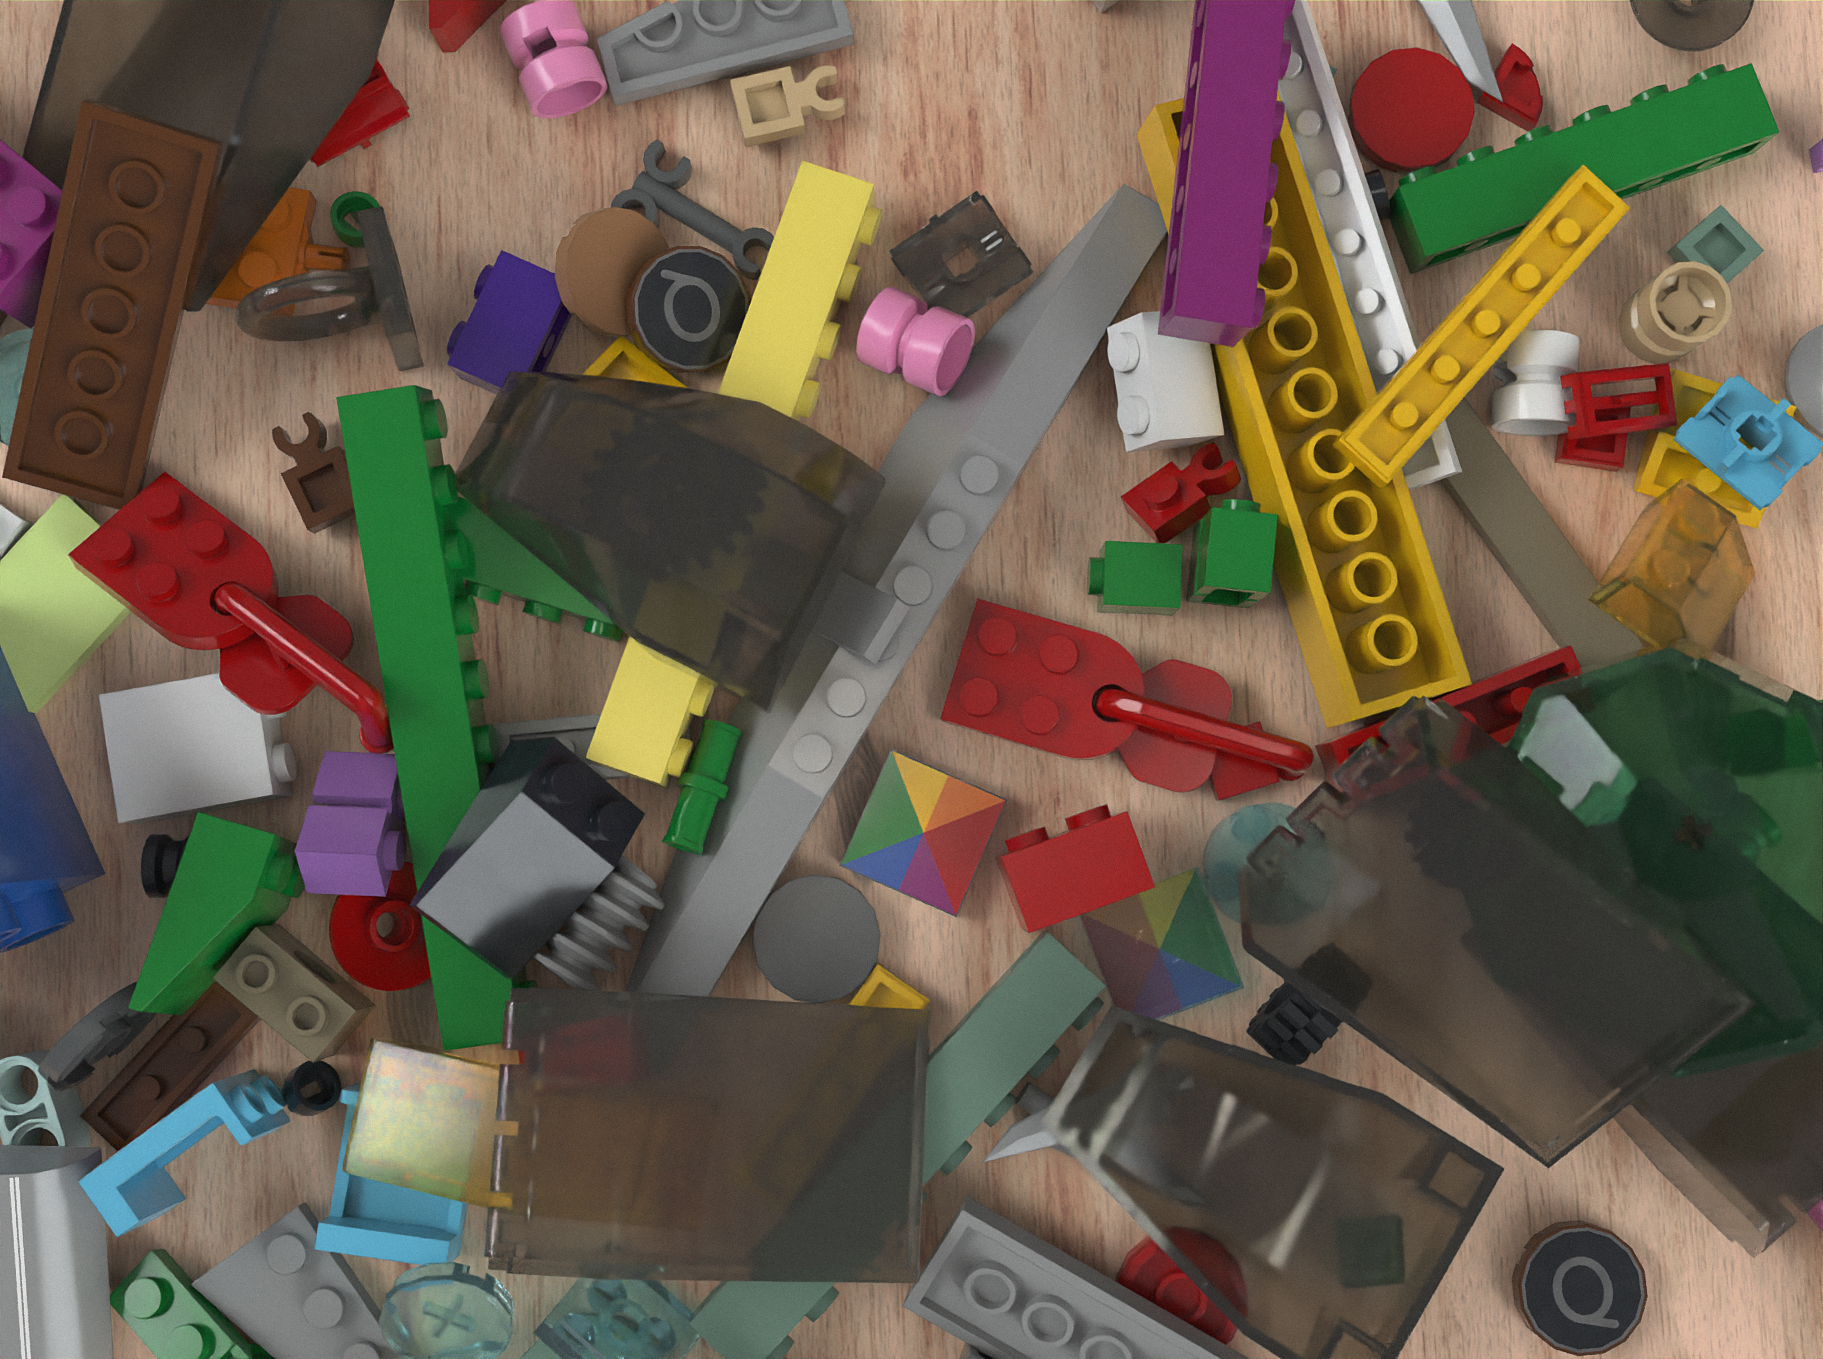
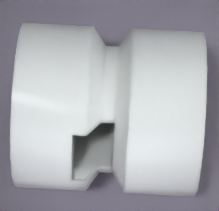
[1491,330,1580,436]

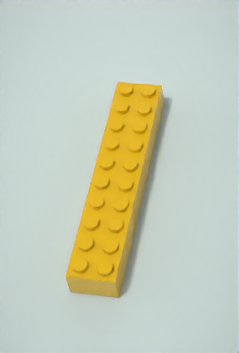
[1136,90,1472,729]

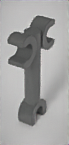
[611,140,774,280]

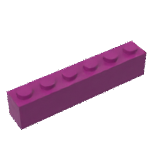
[1158,0,1296,347]

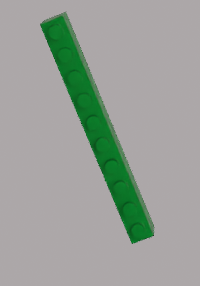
[336,385,541,1051]

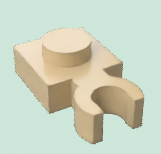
[730,65,846,147]

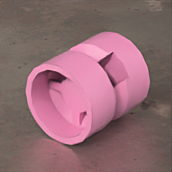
[500,0,608,118]
[856,287,975,397]

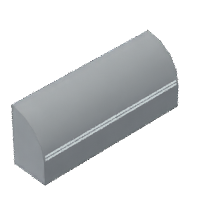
[0,1145,114,1359]

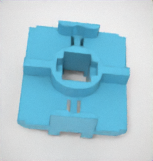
[1673,374,1823,510]

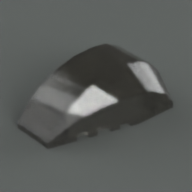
[455,371,886,714]
[1041,1005,1505,1359]

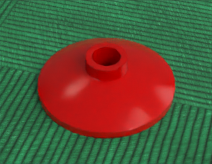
[329,862,431,991]

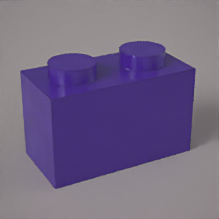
[447,250,572,409]

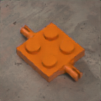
[186,177,350,317]

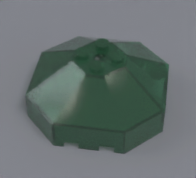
[1450,636,1823,1079]

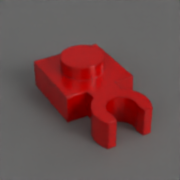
[1120,442,1242,543]

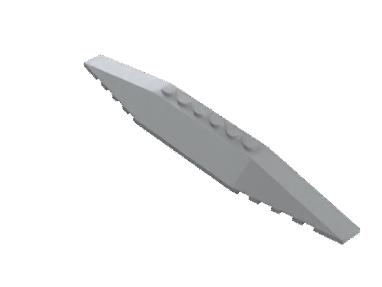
[617,184,1167,1077]

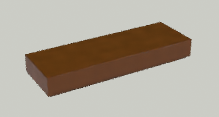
[80,981,261,1151]

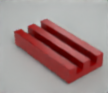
[1560,363,1678,440]

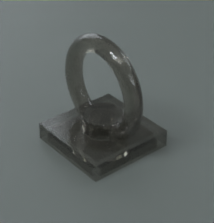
[235,206,424,371]

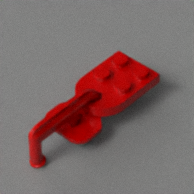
[68,471,394,754]
[940,598,1314,793]

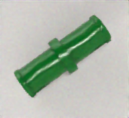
[662,719,743,855]

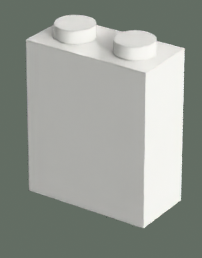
[99,673,297,824]

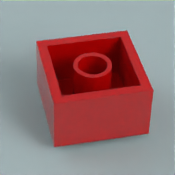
[995,804,1155,933]

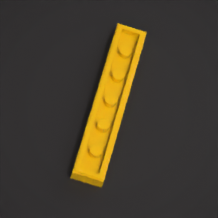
[1332,165,1630,488]

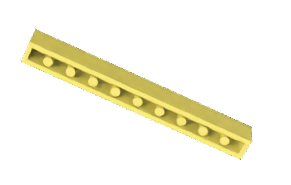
[586,160,882,789]

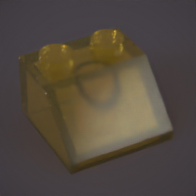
[1588,479,1755,673]

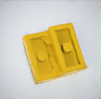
[1633,368,1796,529]

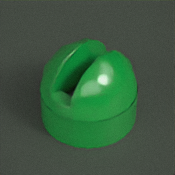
[330,191,383,248]

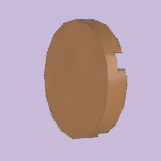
[555,207,669,337]

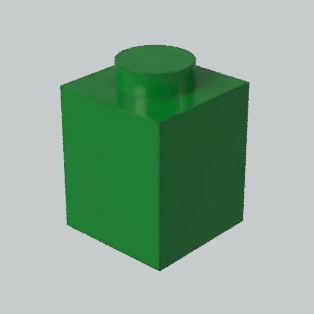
[1087,541,1183,616]

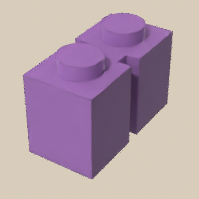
[295,751,406,896]

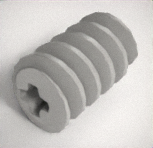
[533,856,665,994]

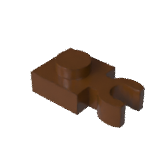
[272,412,355,534]

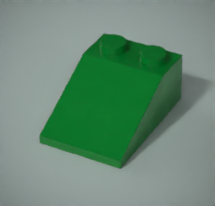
[128,812,305,1015]

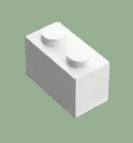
[1107,311,1224,452]

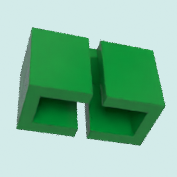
[1186,499,1278,609]

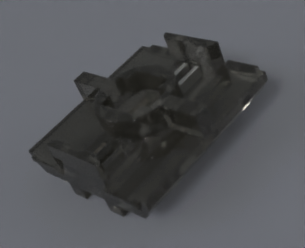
[889,191,1033,318]

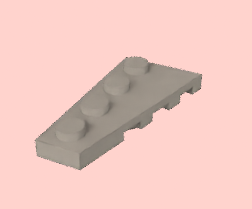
[597,0,854,106]

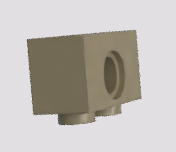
[213,924,376,1063]

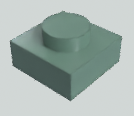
[1667,205,1764,283]

